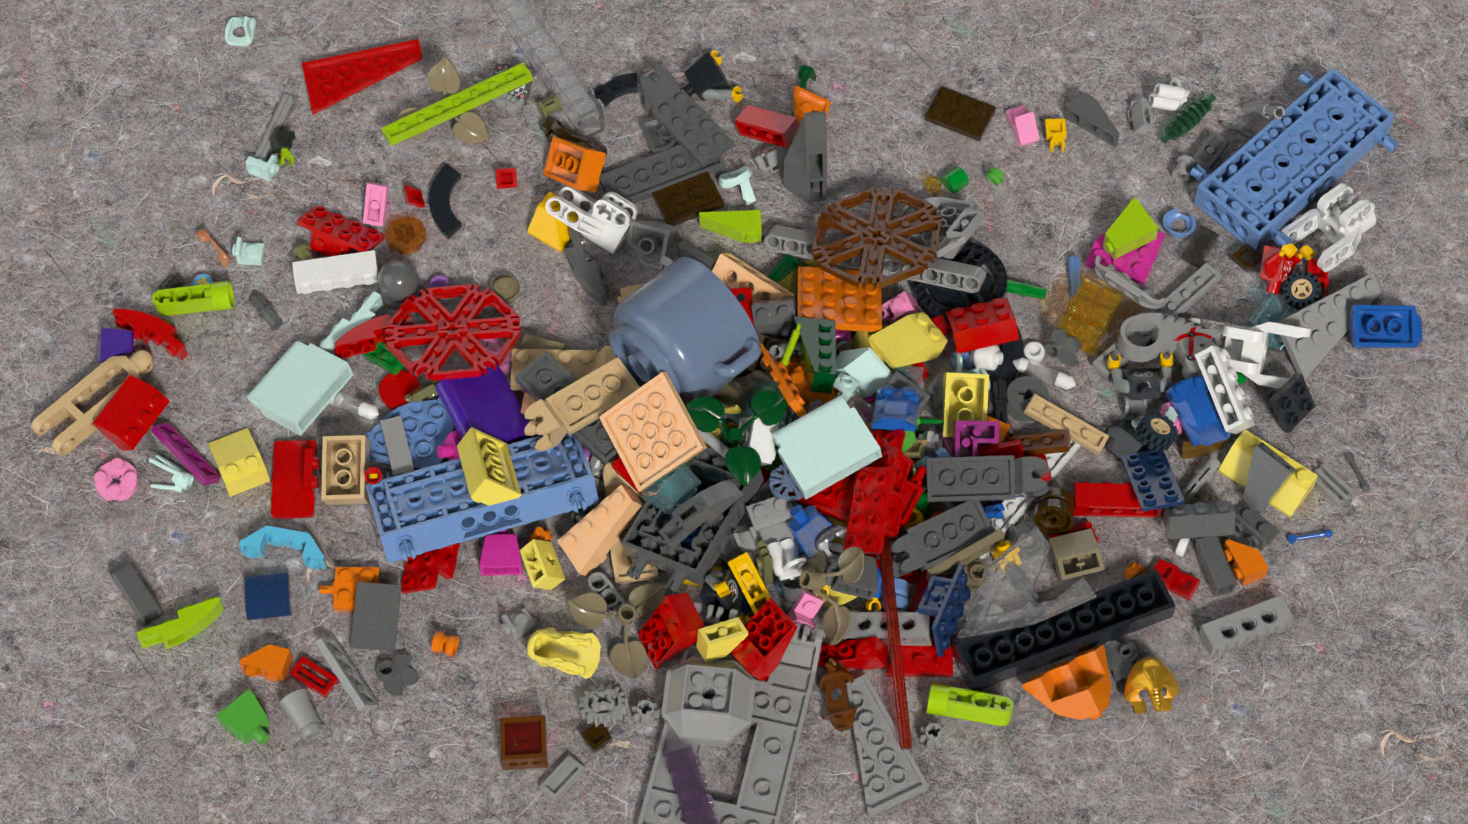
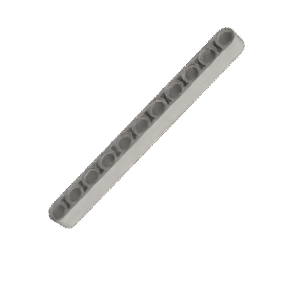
[764,225,986,293]

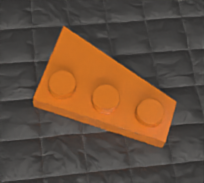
[792,85,831,125]

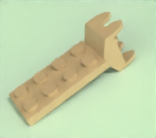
[511,346,615,390]
[524,357,640,451]
[602,462,659,585]

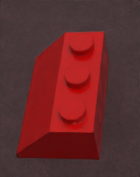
[92,375,170,451]

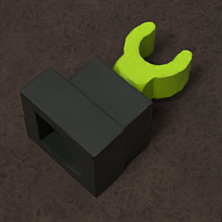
[269,131,296,166]

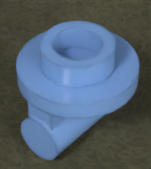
[950,352,972,369]

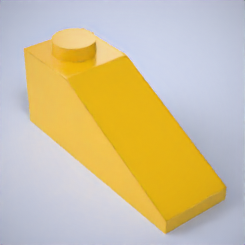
[728,552,775,614]

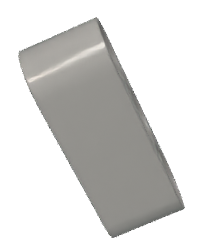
[588,572,632,632]

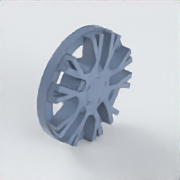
[769,464,804,501]

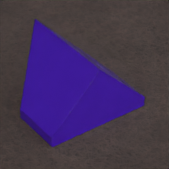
[96,327,134,363]

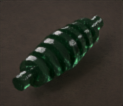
[1160,93,1216,143]

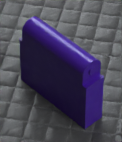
[435,367,533,445]

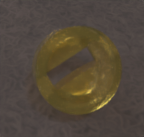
[924,176,942,194]

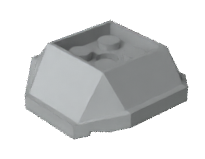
[895,197,985,260]
[661,657,756,747]

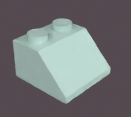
[835,347,893,399]

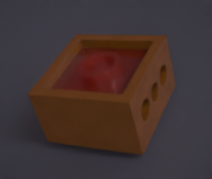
[500,715,548,770]

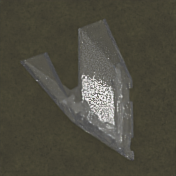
[957,526,1097,639]

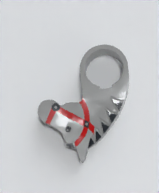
[1117,312,1222,379]

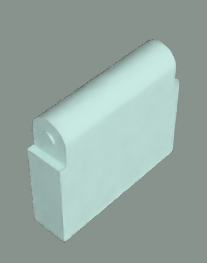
[247,341,354,436]
[772,395,882,499]

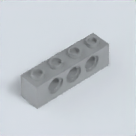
[1199,595,1293,657]
[842,610,933,646]

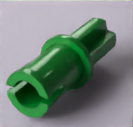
[1006,279,1047,299]

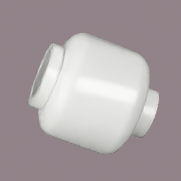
[970,345,1003,371]

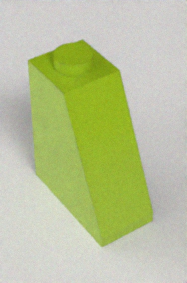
[1103,198,1158,260]

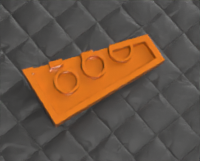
[760,342,807,417]

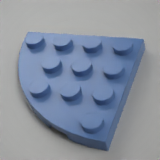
[366,397,456,471]

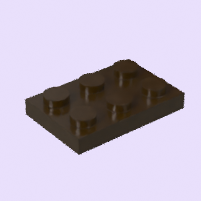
[925,86,996,142]
[652,171,725,226]

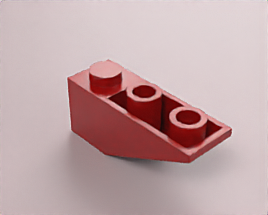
[818,636,888,670]

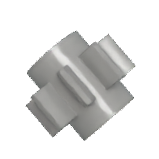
[632,697,660,727]
[920,721,947,750]

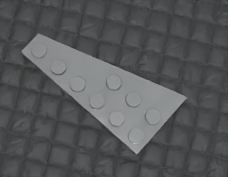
[1277,273,1382,379]
[846,674,929,818]

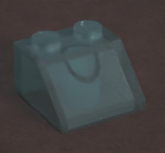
[640,464,702,514]

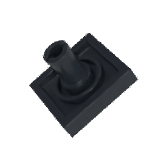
[1269,373,1315,433]

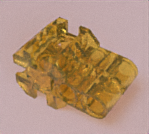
[1057,277,1124,356]

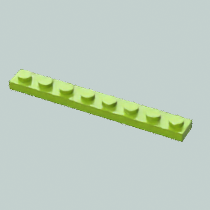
[381,63,533,146]

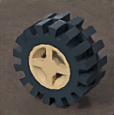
[1283,271,1323,311]
[1135,412,1178,452]

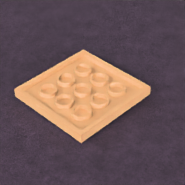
[599,372,707,492]

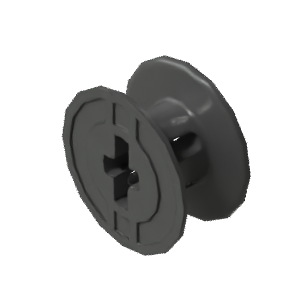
[1007,376,1049,423]

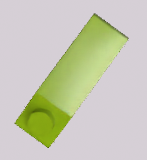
[699,210,762,243]

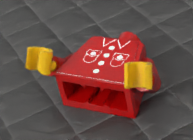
[1260,243,1316,294]

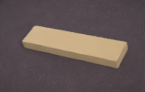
[1024,394,1109,455]

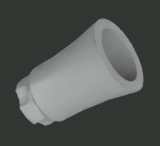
[279,689,323,741]

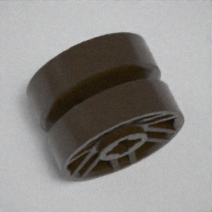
[1033,487,1075,535]

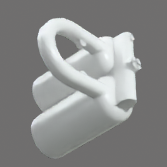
[1148,78,1190,111]
[767,538,807,581]

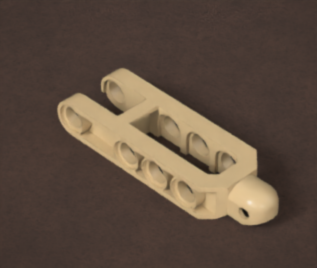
[31,350,154,456]

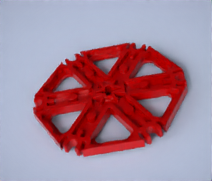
[385,284,521,381]

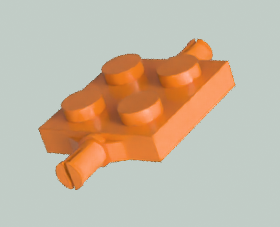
[319,567,381,611]

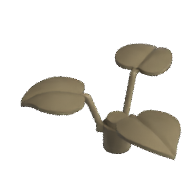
[395,57,489,144]
[799,547,864,645]
[568,584,666,679]

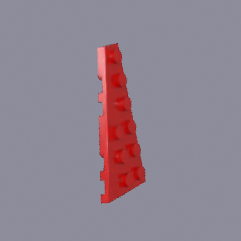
[302,39,423,115]
[886,567,953,677]

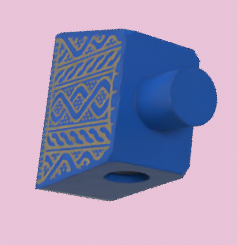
[788,505,837,560]

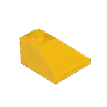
[527,192,579,253]

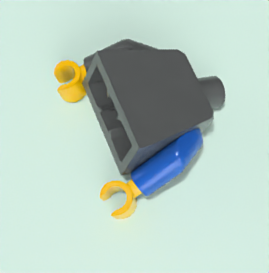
[815,554,884,611]

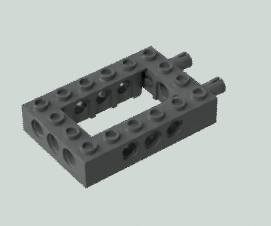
[621,447,764,595]

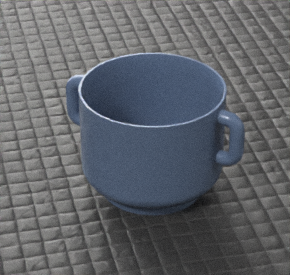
[609,257,761,405]

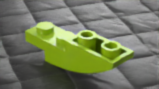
[136,597,224,649]

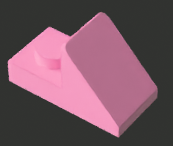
[1005,105,1039,147]
[363,182,391,227]
[787,589,824,635]

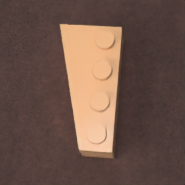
[558,485,644,578]

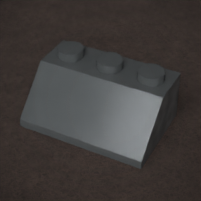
[1161,501,1235,539]

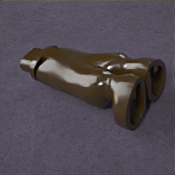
[540,118,607,157]

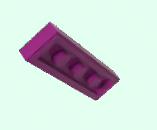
[151,422,221,486]

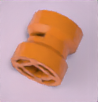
[431,630,459,657]

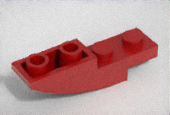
[112,308,188,360]
[334,314,414,359]

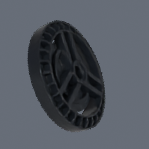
[913,241,1007,324]

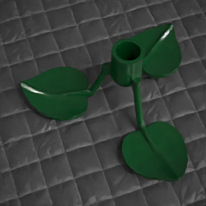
[685,390,787,487]

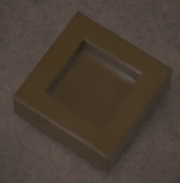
[1231,243,1261,272]
[581,723,612,754]

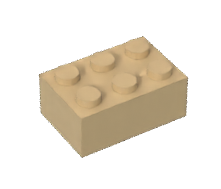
[321,435,370,505]

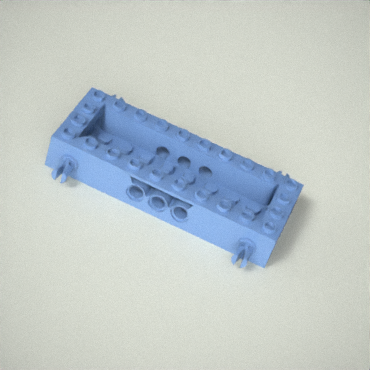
[1190,68,1399,252]
[365,433,599,563]

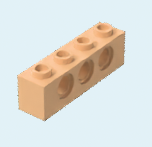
[712,253,795,303]

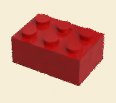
[946,298,1019,353]

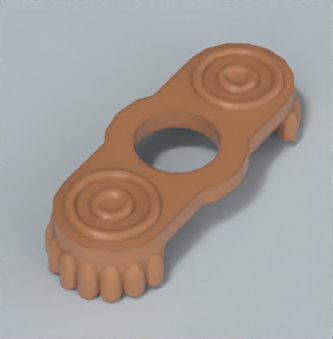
[195,229,231,268]

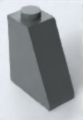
[1243,442,1296,512]

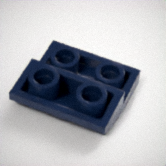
[245,573,292,620]

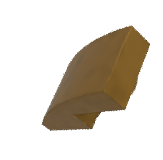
[1181,440,1225,459]

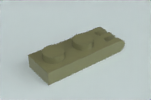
[405,380,442,403]
[754,540,773,586]

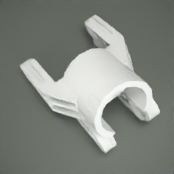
[1282,183,1376,272]
[545,186,638,255]
[1222,321,1311,389]

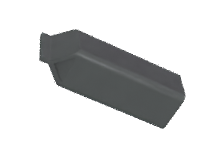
[1192,536,1237,597]
[108,559,162,626]

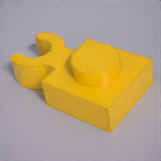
[1044,118,1067,152]

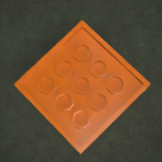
[797,266,882,332]

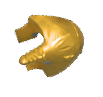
[1123,657,1180,714]

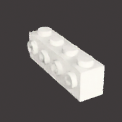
[292,250,379,294]
[1195,345,1255,434]

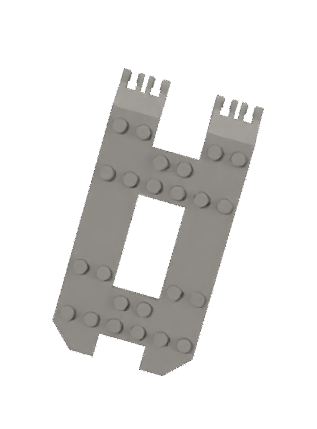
[638,601,825,824]

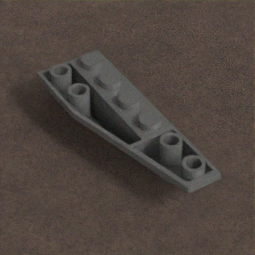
[783,111,827,202]

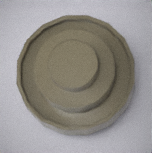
[490,275,520,304]
[964,560,995,592]

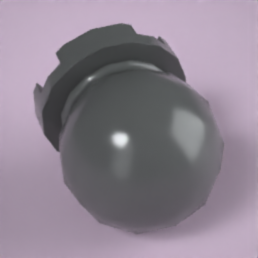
[378,259,421,311]

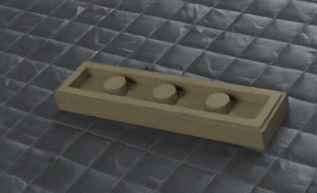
[926,529,1005,583]

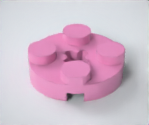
[94,458,139,501]

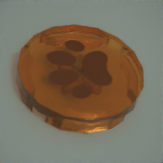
[386,216,427,255]

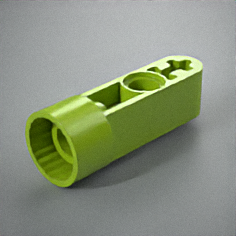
[152,280,235,316]
[926,683,1014,726]

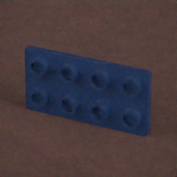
[1121,449,1184,512]
[918,564,971,657]

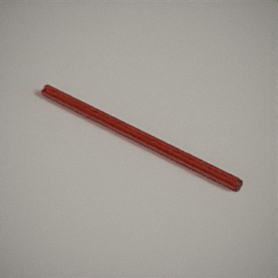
[879,536,912,750]

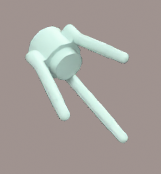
[149,454,194,493]

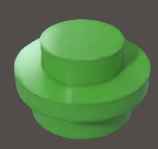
[985,167,1005,186]

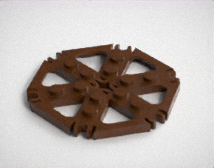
[812,186,943,289]

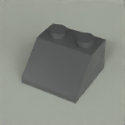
[751,296,797,340]

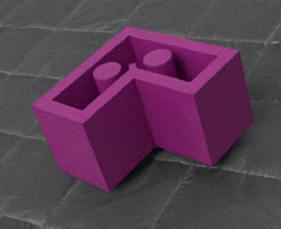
[952,421,999,457]

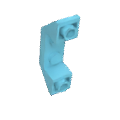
[239,526,327,570]

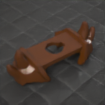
[818,658,857,732]

